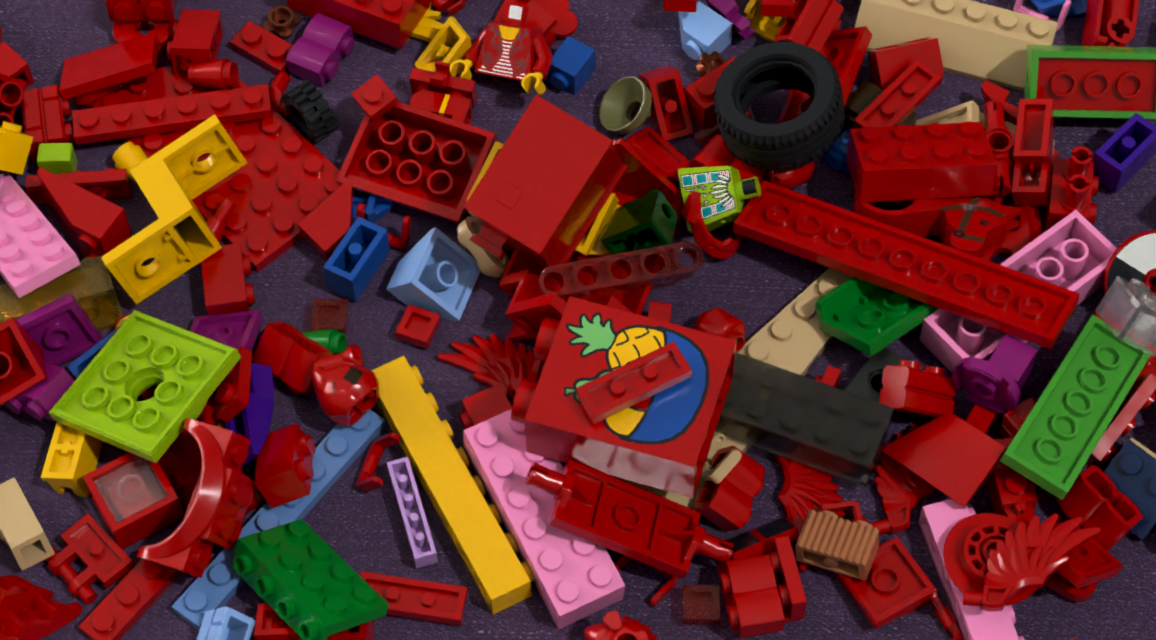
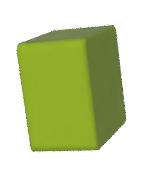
[37,143,77,174]

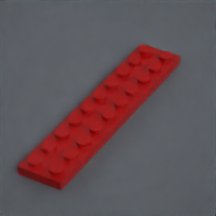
[733,180,1080,349]

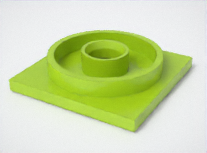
[48,310,241,463]

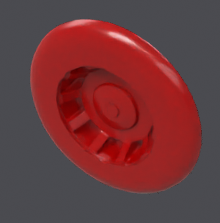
[943,513,1037,606]

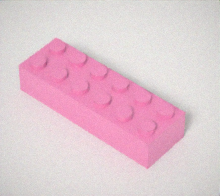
[920,210,1117,373]
[463,409,625,630]

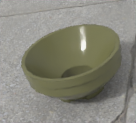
[599,76,652,135]

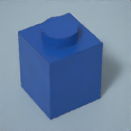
[548,36,596,95]

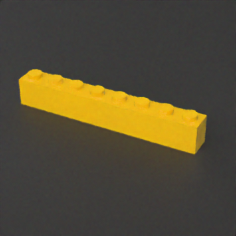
[371,356,534,615]

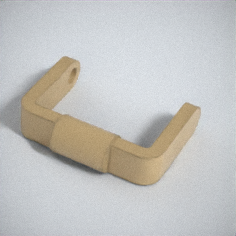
[701,432,742,484]

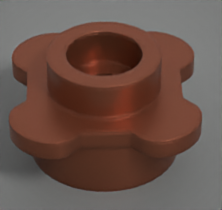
[263,6,301,38]
[697,51,725,78]

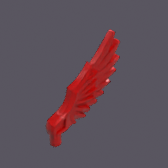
[438,334,535,398]
[870,424,934,535]
[775,429,845,573]
[963,513,1101,612]

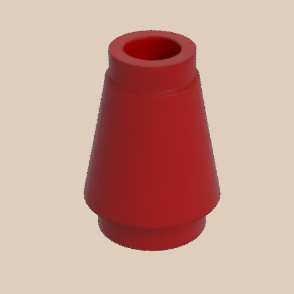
[188,58,239,90]

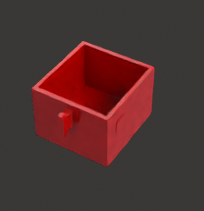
[464,94,629,276]

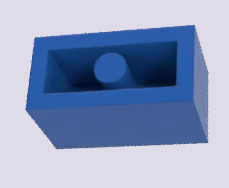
[323,217,390,302]

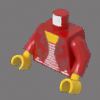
[450,4,553,95]

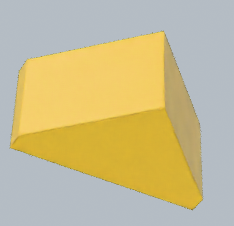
[414,16,472,76]

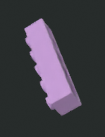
[387,457,438,569]

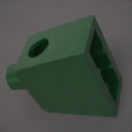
[600,189,678,265]

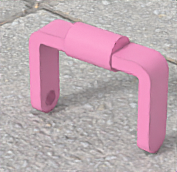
[1013,0,1072,31]

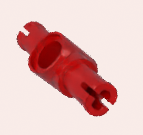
[983,101,1014,196]

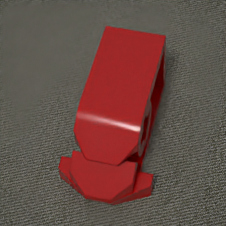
[1081,0,1139,47]

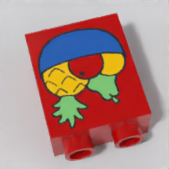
[511,296,737,499]

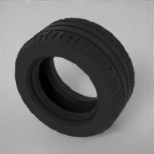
[713,42,845,171]

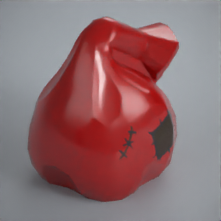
[312,344,379,427]

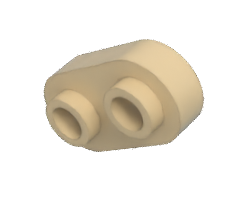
[457,216,510,278]

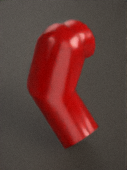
[269,72,291,117]

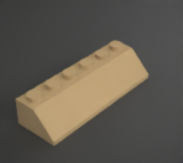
[855,0,1058,92]

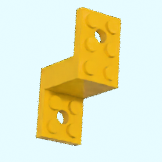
[101,114,248,305]

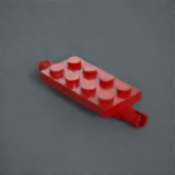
[525,459,734,579]

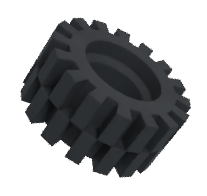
[282,80,338,144]

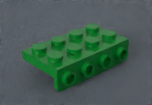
[816,277,939,356]
[232,519,389,640]

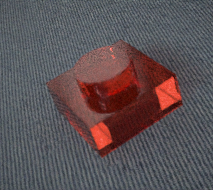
[311,299,349,334]
[682,585,720,625]

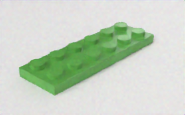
[1000,314,1153,500]

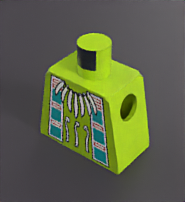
[678,166,761,233]

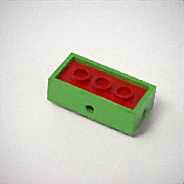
[1024,45,1156,119]

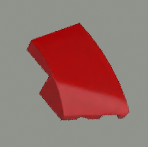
[881,412,1007,508]
[0,575,83,640]

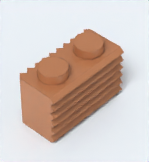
[795,509,879,581]

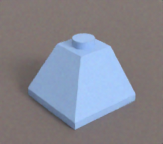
[386,227,481,322]

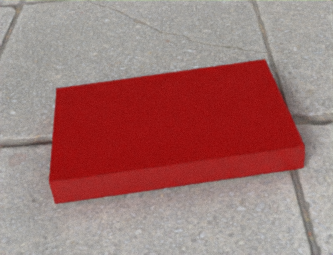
[59,32,159,100]

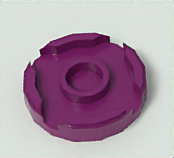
[952,357,1021,413]

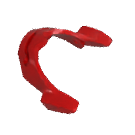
[682,191,750,259]

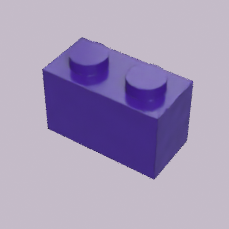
[1092,113,1156,194]

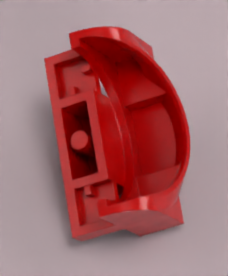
[136,418,255,578]

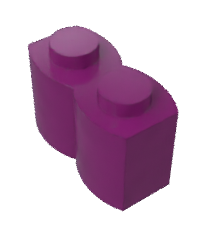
[286,12,355,87]

